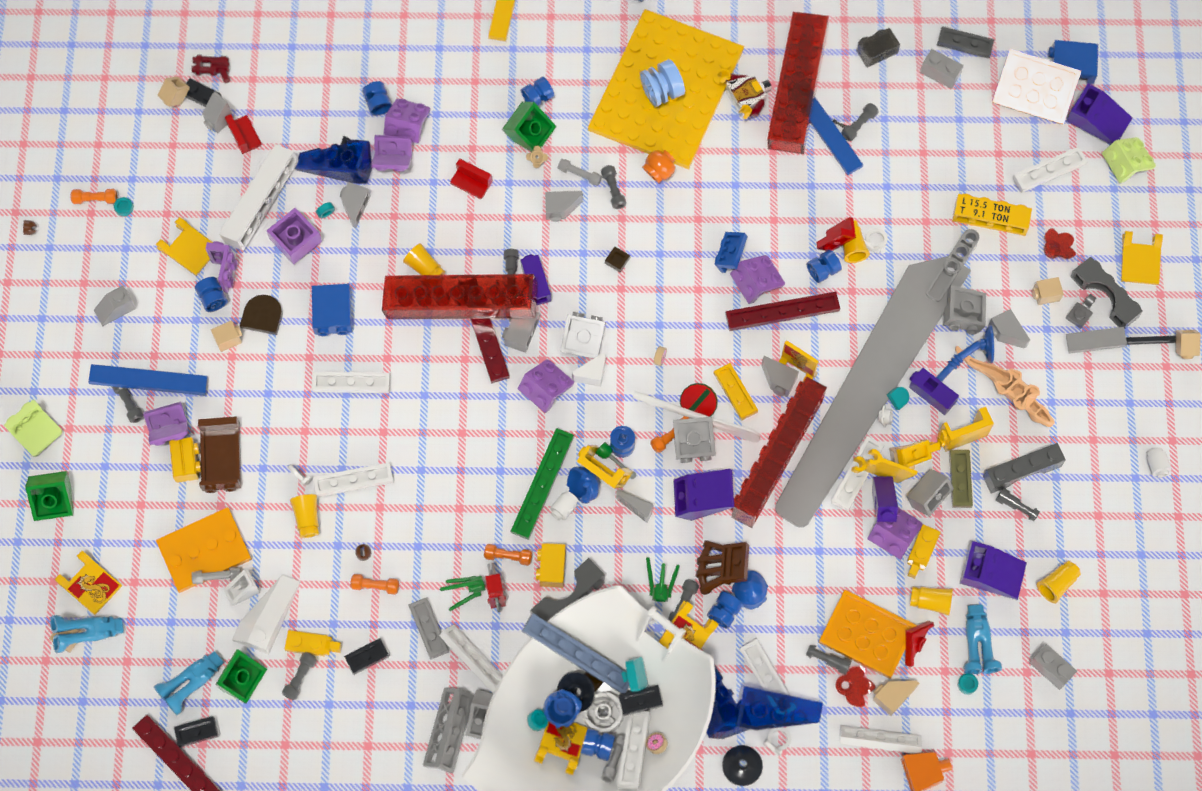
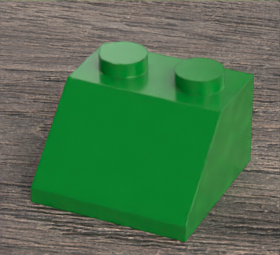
[502,102,557,152]
[25,471,73,521]

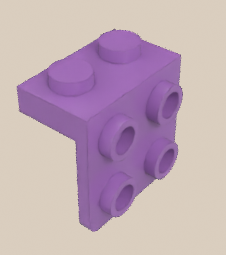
[384,99,430,143]
[371,135,412,171]
[206,241,237,293]
[730,255,785,304]
[518,360,574,413]
[143,402,188,446]
[867,507,923,560]

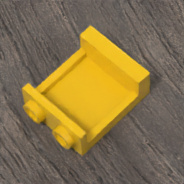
[937,407,994,452]
[577,445,633,488]

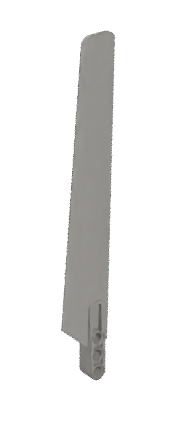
[775,229,980,528]

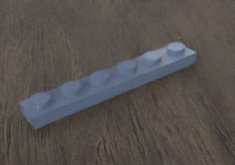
[522,614,630,694]

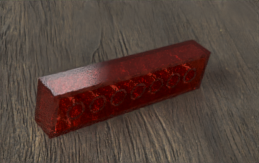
[767,11,829,154]
[382,274,538,319]
[730,377,827,528]

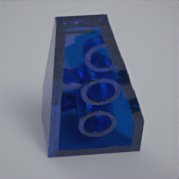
[294,140,372,184]
[706,664,752,739]
[736,686,823,730]

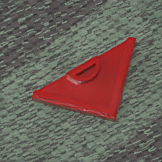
[905,621,934,667]

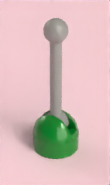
[595,442,636,479]

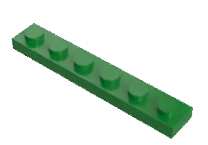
[511,428,574,540]

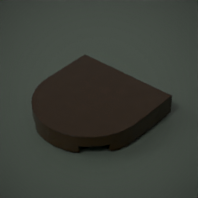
[239,295,282,335]

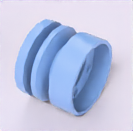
[640,59,685,107]

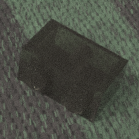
[856,27,900,68]

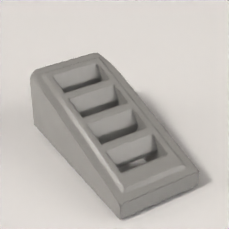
[616,490,654,523]

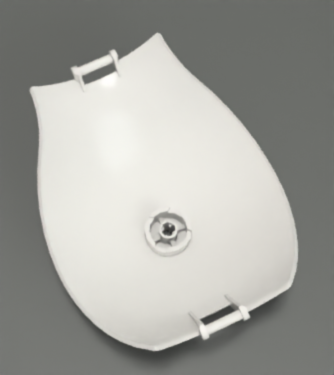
[462,585,715,791]

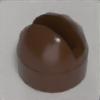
[23,220,37,235]
[355,544,371,561]

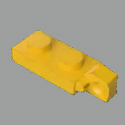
[896,439,941,468]
[907,524,941,579]
[284,630,342,657]

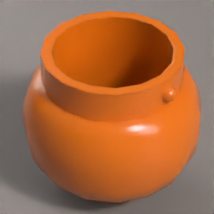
[642,150,675,184]

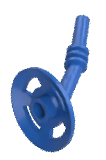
[936,325,994,382]

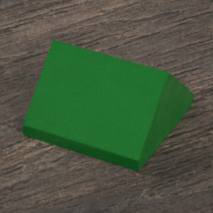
[216,649,267,704]

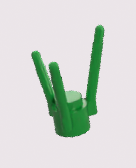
[646,557,680,602]
[440,575,485,611]

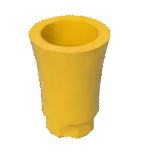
[843,220,870,263]
[403,243,445,285]
[290,494,319,538]
[1037,561,1081,604]
[910,587,953,616]

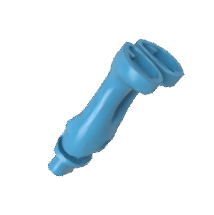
[964,605,1002,675]
[50,615,123,653]
[153,651,224,715]

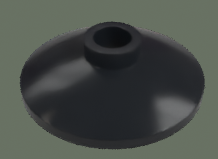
[557,672,595,713]
[722,745,763,786]

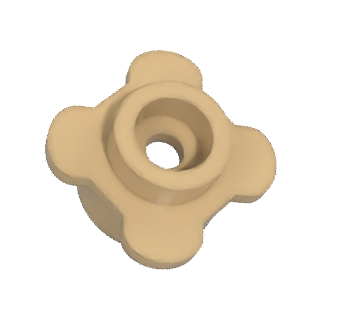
[526,146,548,168]

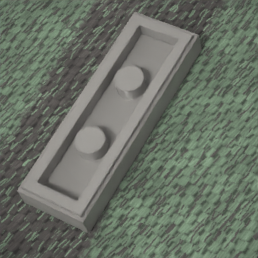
[1066,327,1127,354]
[408,597,449,660]

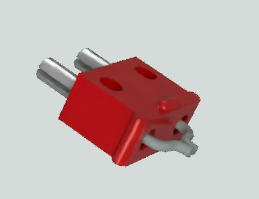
[485,563,506,613]

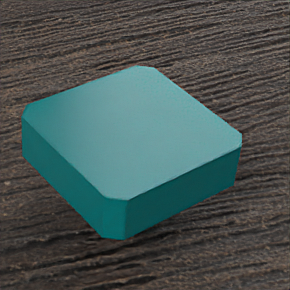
[621,657,648,692]

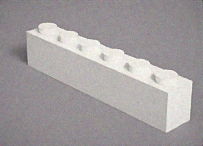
[219,144,299,251]

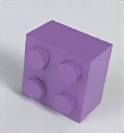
[266,208,322,265]

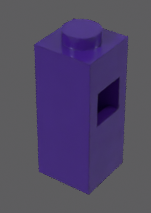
[520,254,551,306]
[909,368,959,415]
[872,477,898,522]

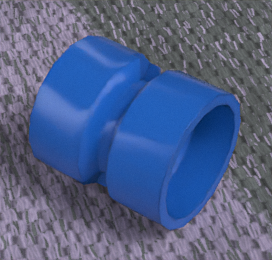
[520,76,555,106]
[362,81,392,116]
[806,249,842,283]
[194,277,228,312]
[610,426,635,458]
[707,591,743,629]
[581,728,615,761]

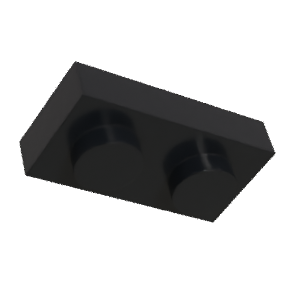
[185,78,222,107]
[344,638,389,675]
[619,685,663,716]
[174,716,219,748]

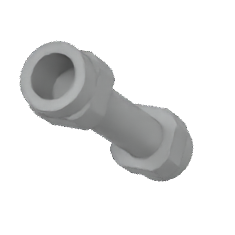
[558,159,602,186]
[191,567,240,584]
[601,735,625,783]

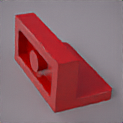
[225,114,262,154]
[450,158,492,199]
[816,217,856,251]

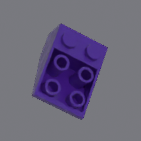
[1067,83,1133,145]
[673,469,734,521]
[960,541,1027,600]

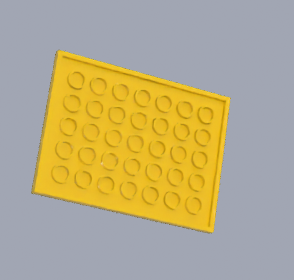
[588,9,744,169]

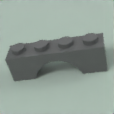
[1071,257,1143,329]
[983,443,1066,494]
[530,558,605,622]

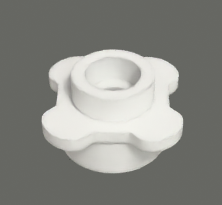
[878,405,893,427]

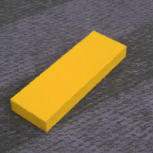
[488,0,516,42]
[714,363,758,421]

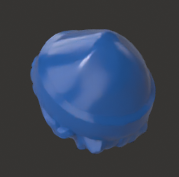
[566,467,601,504]
[731,570,768,610]
[543,689,582,728]

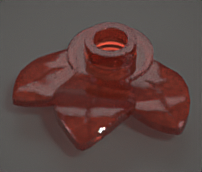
[1044,228,1076,259]
[835,666,876,707]

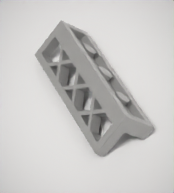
[423,688,474,773]

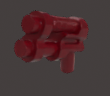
[191,55,230,83]

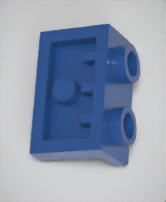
[714,232,748,273]

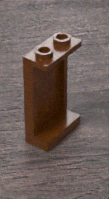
[198,416,241,493]

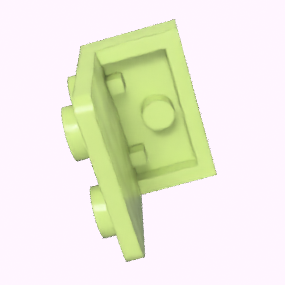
[1102,137,1156,183]
[4,399,62,457]

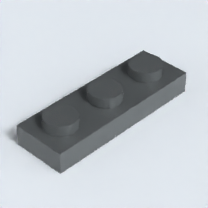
[937,26,995,58]

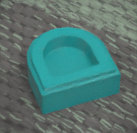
[886,387,909,410]

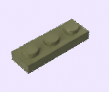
[949,450,973,508]

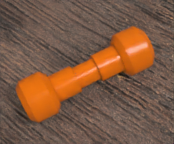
[70,189,117,204]
[650,416,690,453]
[484,544,532,566]
[350,574,399,595]

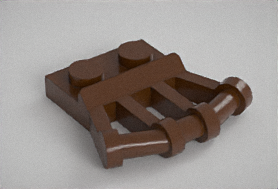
[696,541,749,595]

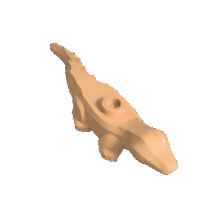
[955,346,1055,427]

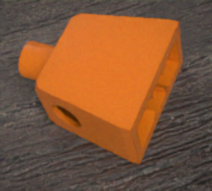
[901,752,952,791]

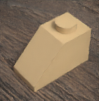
[873,681,920,716]

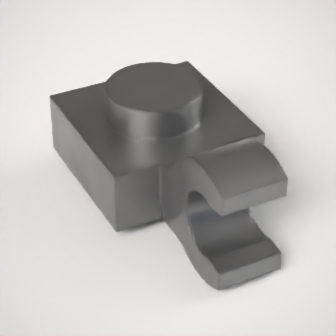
[1066,294,1096,329]

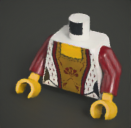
[718,68,772,119]

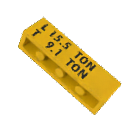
[952,194,1032,236]

